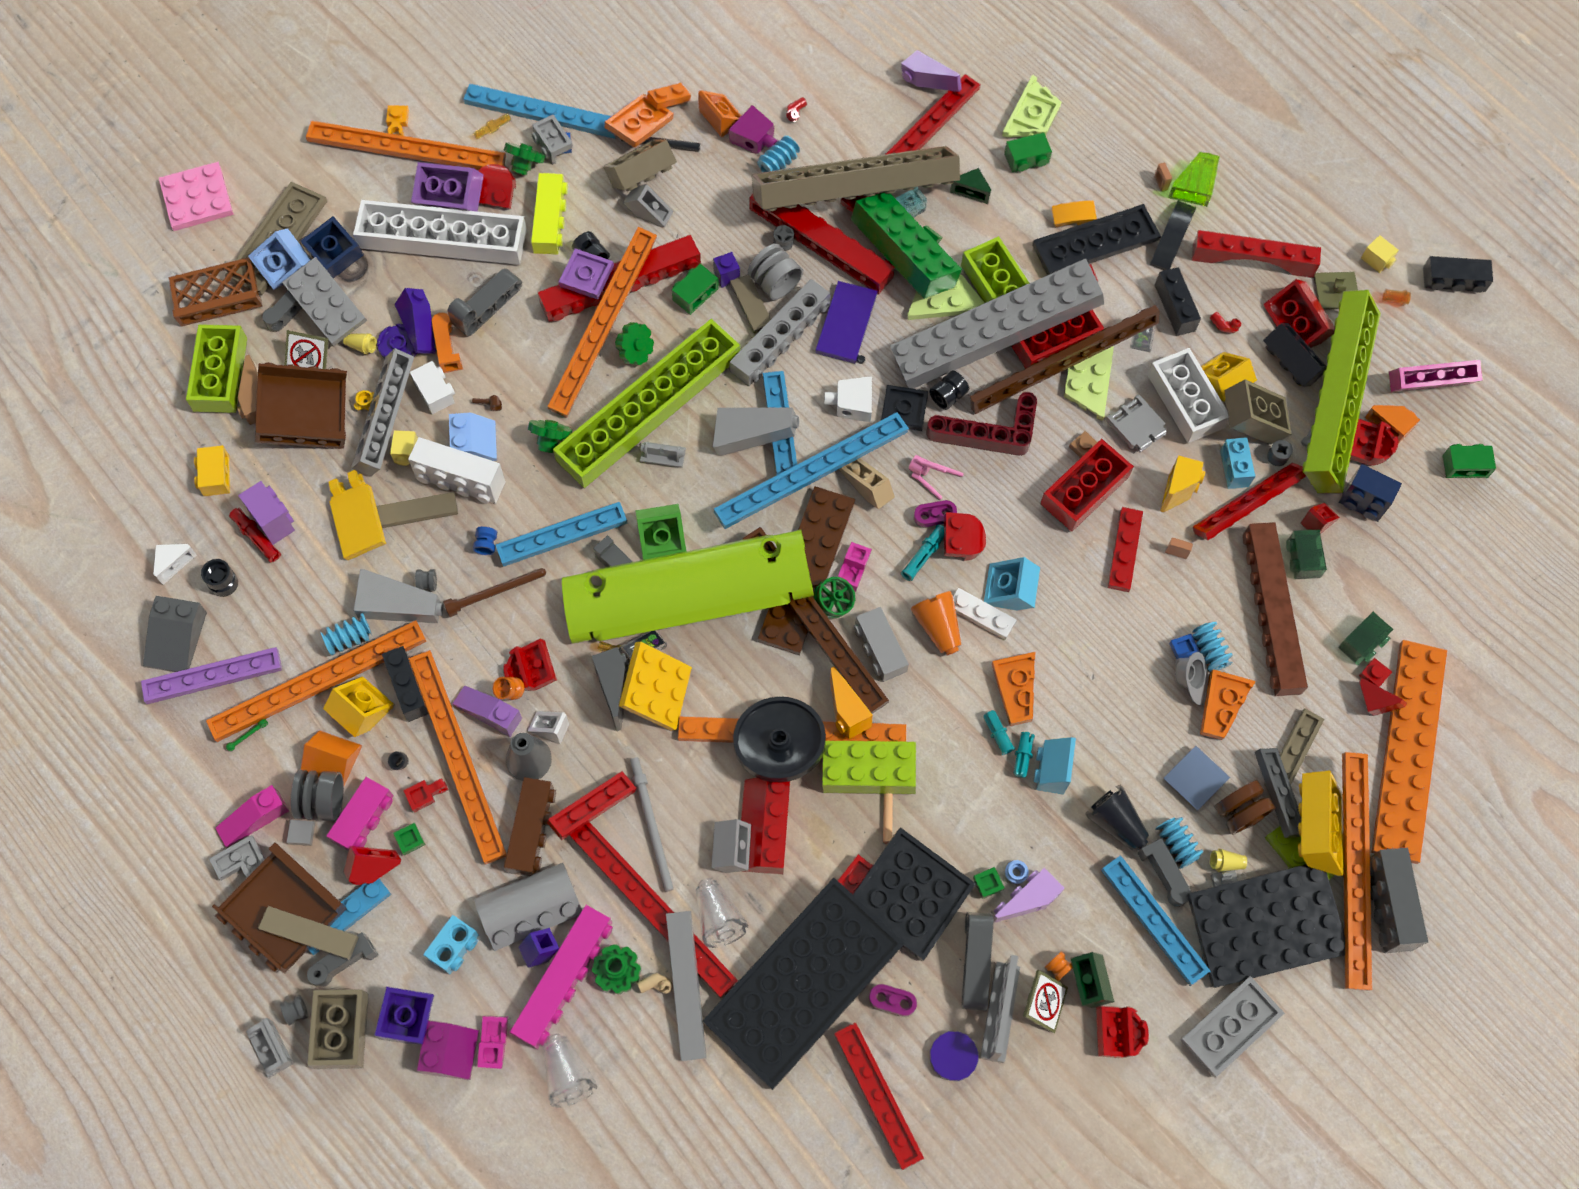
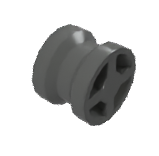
[773,225,794,251]
[1267,440,1293,466]
[415,569,437,591]
[280,995,308,1026]

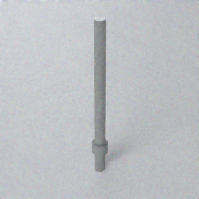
[630,757,674,892]

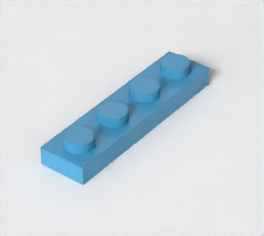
[309,879,391,955]

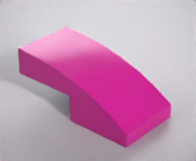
[838,542,872,592]
[477,1015,508,1069]

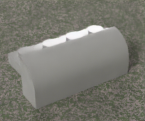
[474,863,582,951]

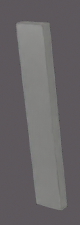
[666,911,707,1061]

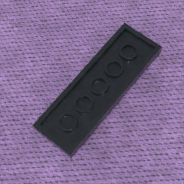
[1032,204,1161,275]

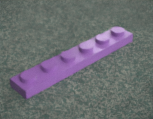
[141,647,282,704]

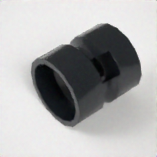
[572,231,610,260]
[929,370,970,410]
[201,559,238,597]

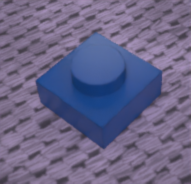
[1169,634,1200,660]

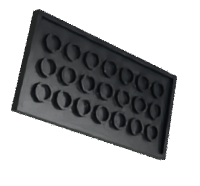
[703,878,905,1090]

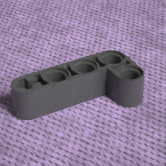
[448,268,523,336]
[962,912,993,1011]

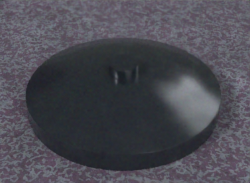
[733,696,826,782]

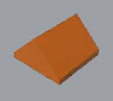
[698,90,742,138]
[301,730,362,786]

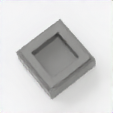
[287,820,315,846]

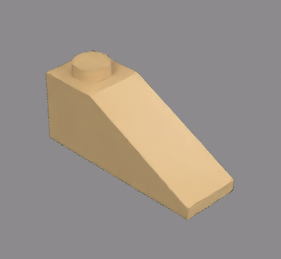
[838,458,895,509]

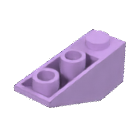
[993,868,1065,923]

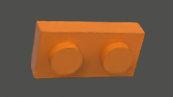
[647,83,691,110]

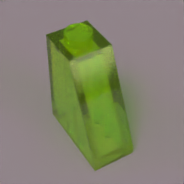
[1168,152,1220,207]

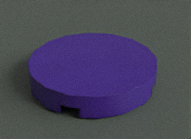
[377,324,417,359]
[930,1031,978,1081]

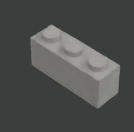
[854,607,909,682]

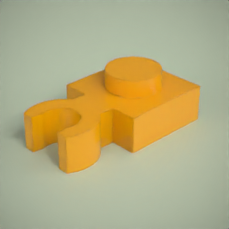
[386,105,409,136]

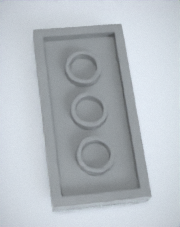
[282,257,367,346]
[1181,976,1285,1078]

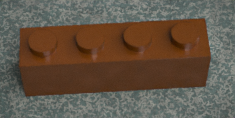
[504,777,556,876]

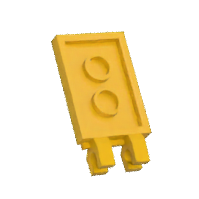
[328,470,386,560]

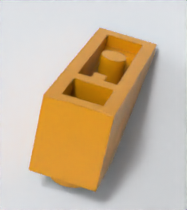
[830,666,873,739]

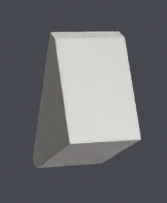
[153,544,197,585]
[528,711,569,744]

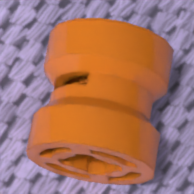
[493,677,524,700]

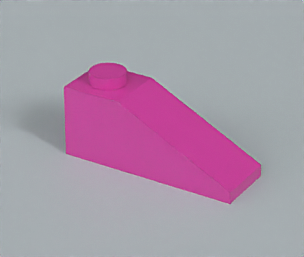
[215,785,289,848]

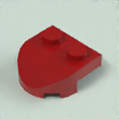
[478,164,516,209]
[1350,419,1398,466]
[944,512,986,561]
[503,638,557,691]
[1096,1006,1149,1058]

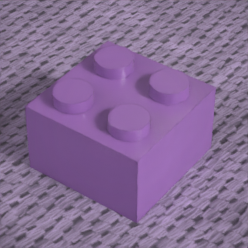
[238,481,295,545]

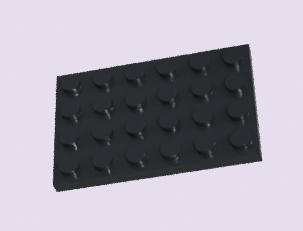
[1187,864,1345,988]

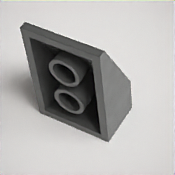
[143,596,207,672]
[592,647,629,731]

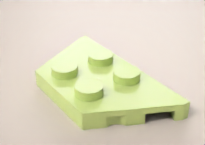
[1002,75,1062,137]
[907,275,984,320]
[1064,346,1114,421]

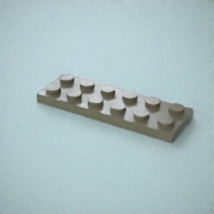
[225,182,327,295]

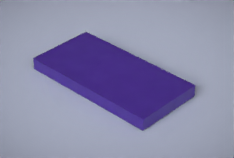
[815,281,878,364]

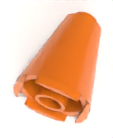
[911,591,962,656]

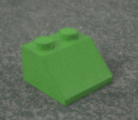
[635,504,686,560]

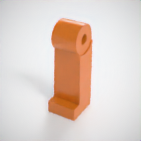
[432,312,463,373]

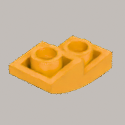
[1052,201,1097,228]

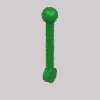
[226,719,268,751]

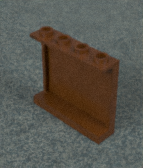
[255,362,347,449]
[212,842,347,974]

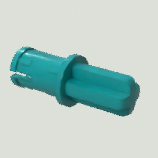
[983,710,1015,755]
[1013,732,1035,778]

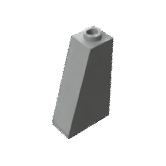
[713,407,799,456]
[354,569,443,623]

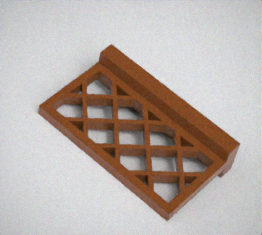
[169,257,263,327]

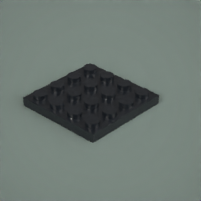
[853,827,976,961]

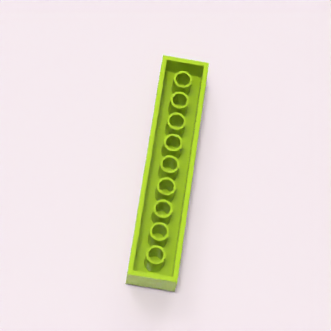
[1303,290,1381,493]
[553,319,740,488]

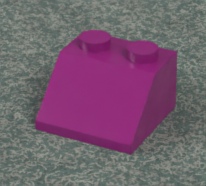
[417,1021,479,1080]

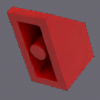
[343,846,401,885]

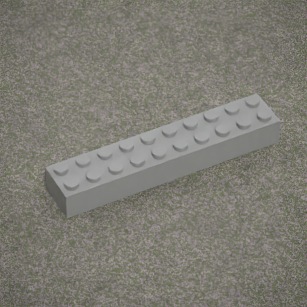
[890,258,1104,389]

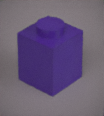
[713,252,740,288]
[518,928,559,968]

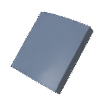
[1164,746,1230,810]

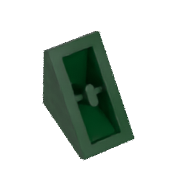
[950,168,991,204]

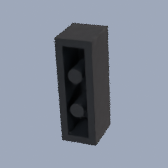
[1423,256,1493,293]
[1155,267,1201,336]
[1263,323,1327,387]
[382,646,429,722]

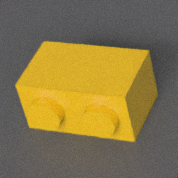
[194,445,230,496]

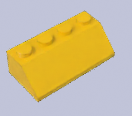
[1298,770,1343,876]

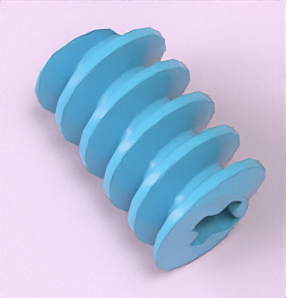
[757,135,800,172]
[321,613,372,655]
[1192,621,1233,672]
[1155,817,1204,869]

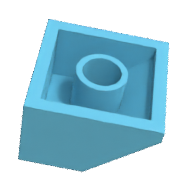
[984,557,1040,611]
[1033,737,1076,795]

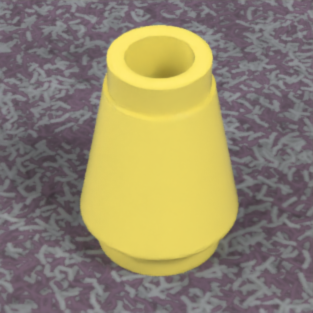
[343,333,377,354]
[1210,848,1247,872]

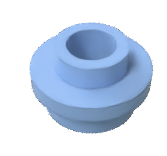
[1005,860,1029,884]

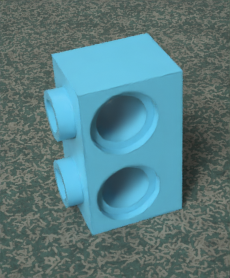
[1220,438,1255,489]
[423,915,479,974]

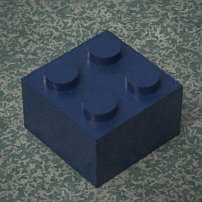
[301,216,364,279]
[1338,464,1402,522]

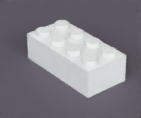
[1147,348,1229,443]
[408,437,505,504]

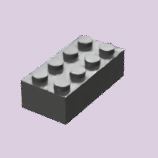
[1370,848,1429,953]

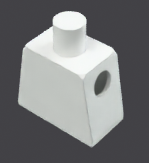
[824,377,872,422]

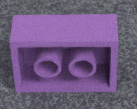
[411,162,484,212]

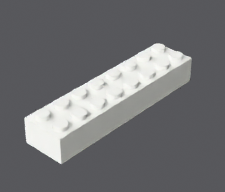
[353,200,527,265]

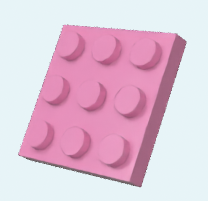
[159,162,234,231]

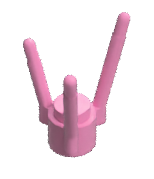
[909,455,964,500]

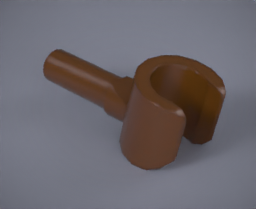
[472,395,502,411]

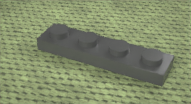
[1254,748,1302,838]

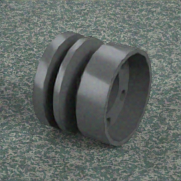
[291,770,344,821]

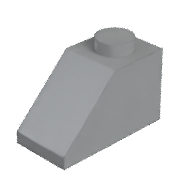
[623,184,674,227]

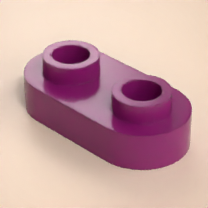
[914,500,957,527]
[869,984,917,1017]

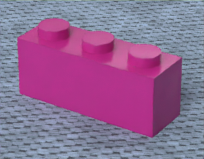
[327,777,394,851]

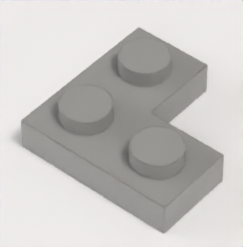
[209,835,265,881]

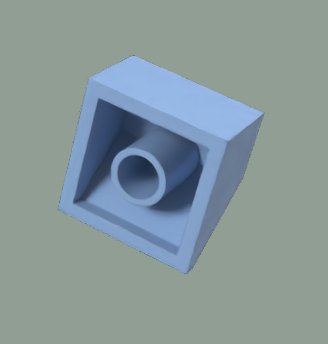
[248,229,311,290]
[449,412,497,461]

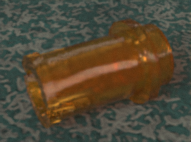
[1382,289,1411,306]

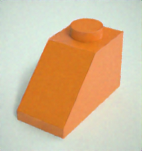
[1365,405,1420,444]

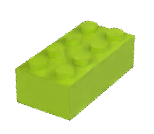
[961,236,1029,303]
[186,324,247,413]
[822,741,916,794]

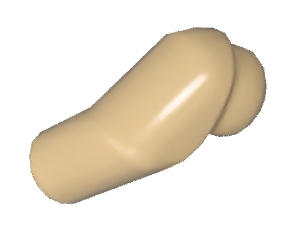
[637,973,673,994]

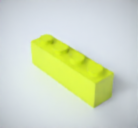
[531,173,568,254]

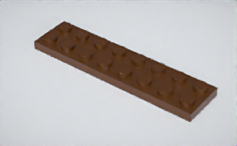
[758,486,855,656]

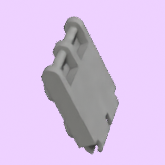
[1105,395,1167,452]

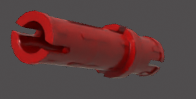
[229,507,281,563]

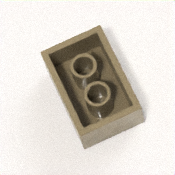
[603,139,677,191]
[1224,380,1292,445]
[307,989,368,1069]

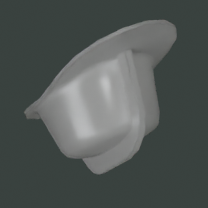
[1175,652,1209,705]

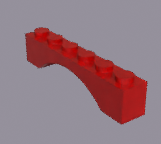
[1191,230,1321,278]

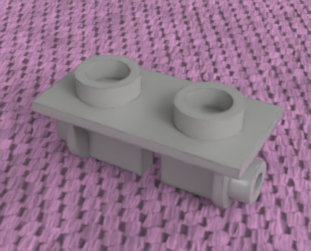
[640,441,686,467]

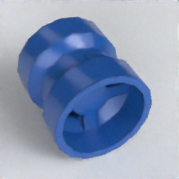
[473,526,497,555]

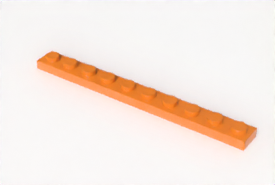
[306,121,506,170]
[547,227,657,418]
[206,620,427,742]
[409,650,507,865]
[678,716,906,743]
[1342,752,1372,991]

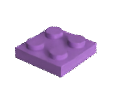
[559,249,614,299]

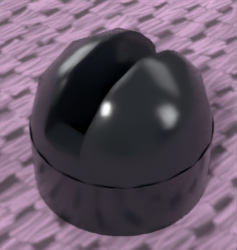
[388,751,409,770]

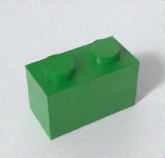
[1004,132,1052,173]
[671,264,719,315]
[1442,444,1496,478]

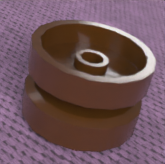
[1214,780,1276,835]

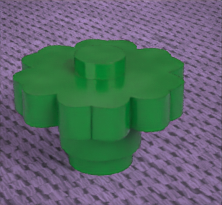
[504,142,545,175]
[615,322,654,365]
[528,420,572,453]
[592,944,641,995]

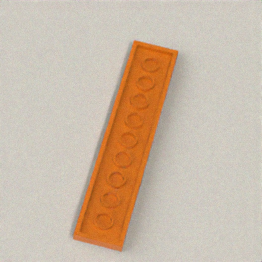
[1371,640,1447,864]

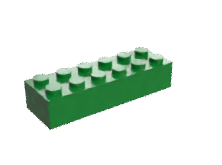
[851,192,962,299]

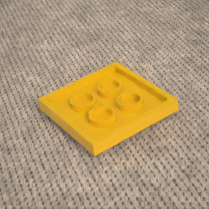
[619,642,692,731]

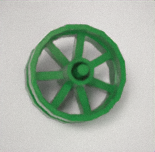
[813,577,856,619]

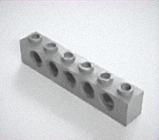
[730,279,830,386]
[351,348,414,476]

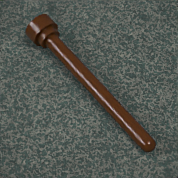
[443,568,546,618]

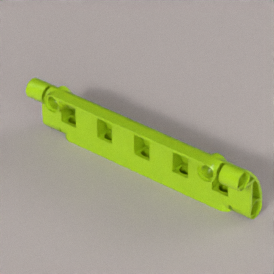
[562,530,814,644]

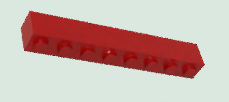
[749,194,895,295]
[538,234,701,323]

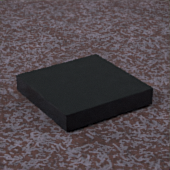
[881,385,928,431]

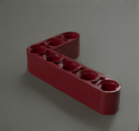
[926,392,1037,456]

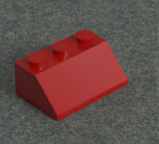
[1263,279,1335,348]

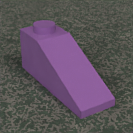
[901,50,962,92]
[452,685,522,737]

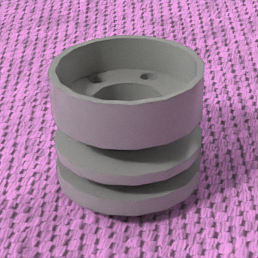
[748,244,803,300]

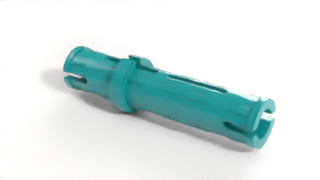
[901,525,944,581]

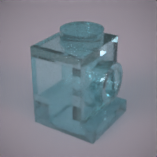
[895,187,927,218]

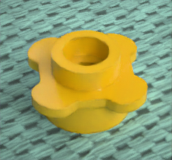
[354,390,374,411]

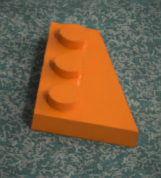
[992,652,1036,726]
[1200,669,1256,740]

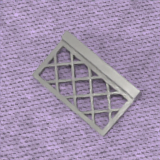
[980,955,1020,1063]

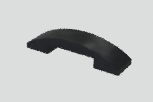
[1150,200,1197,270]

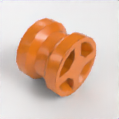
[1045,951,1073,981]

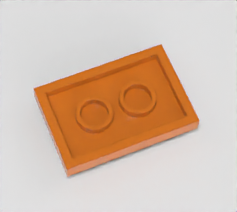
[604,93,674,148]

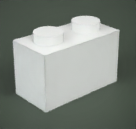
[410,361,455,414]

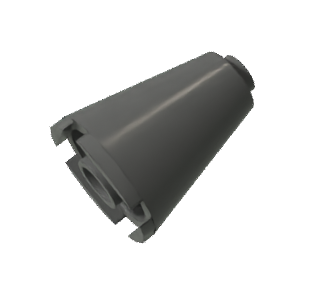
[506,733,552,781]

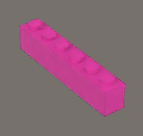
[510,905,613,1050]

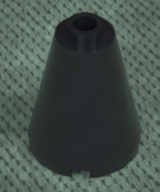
[1085,784,1149,850]

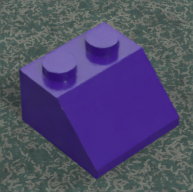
[375,987,434,1044]

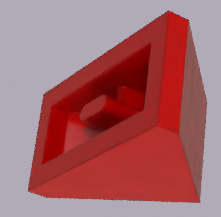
[1300,502,1340,538]
[1360,678,1407,716]

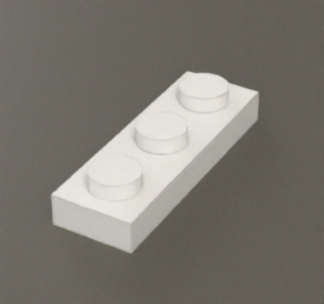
[953,588,1017,640]

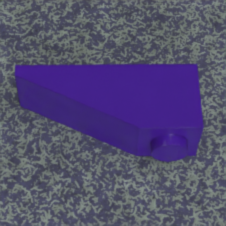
[394,288,436,354]

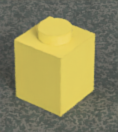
[1361,235,1399,273]
[390,430,418,466]

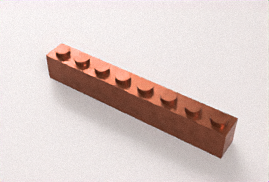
[1242,522,1308,696]

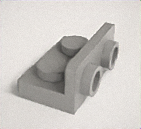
[531,115,573,164]

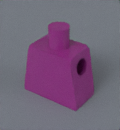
[729,105,779,154]

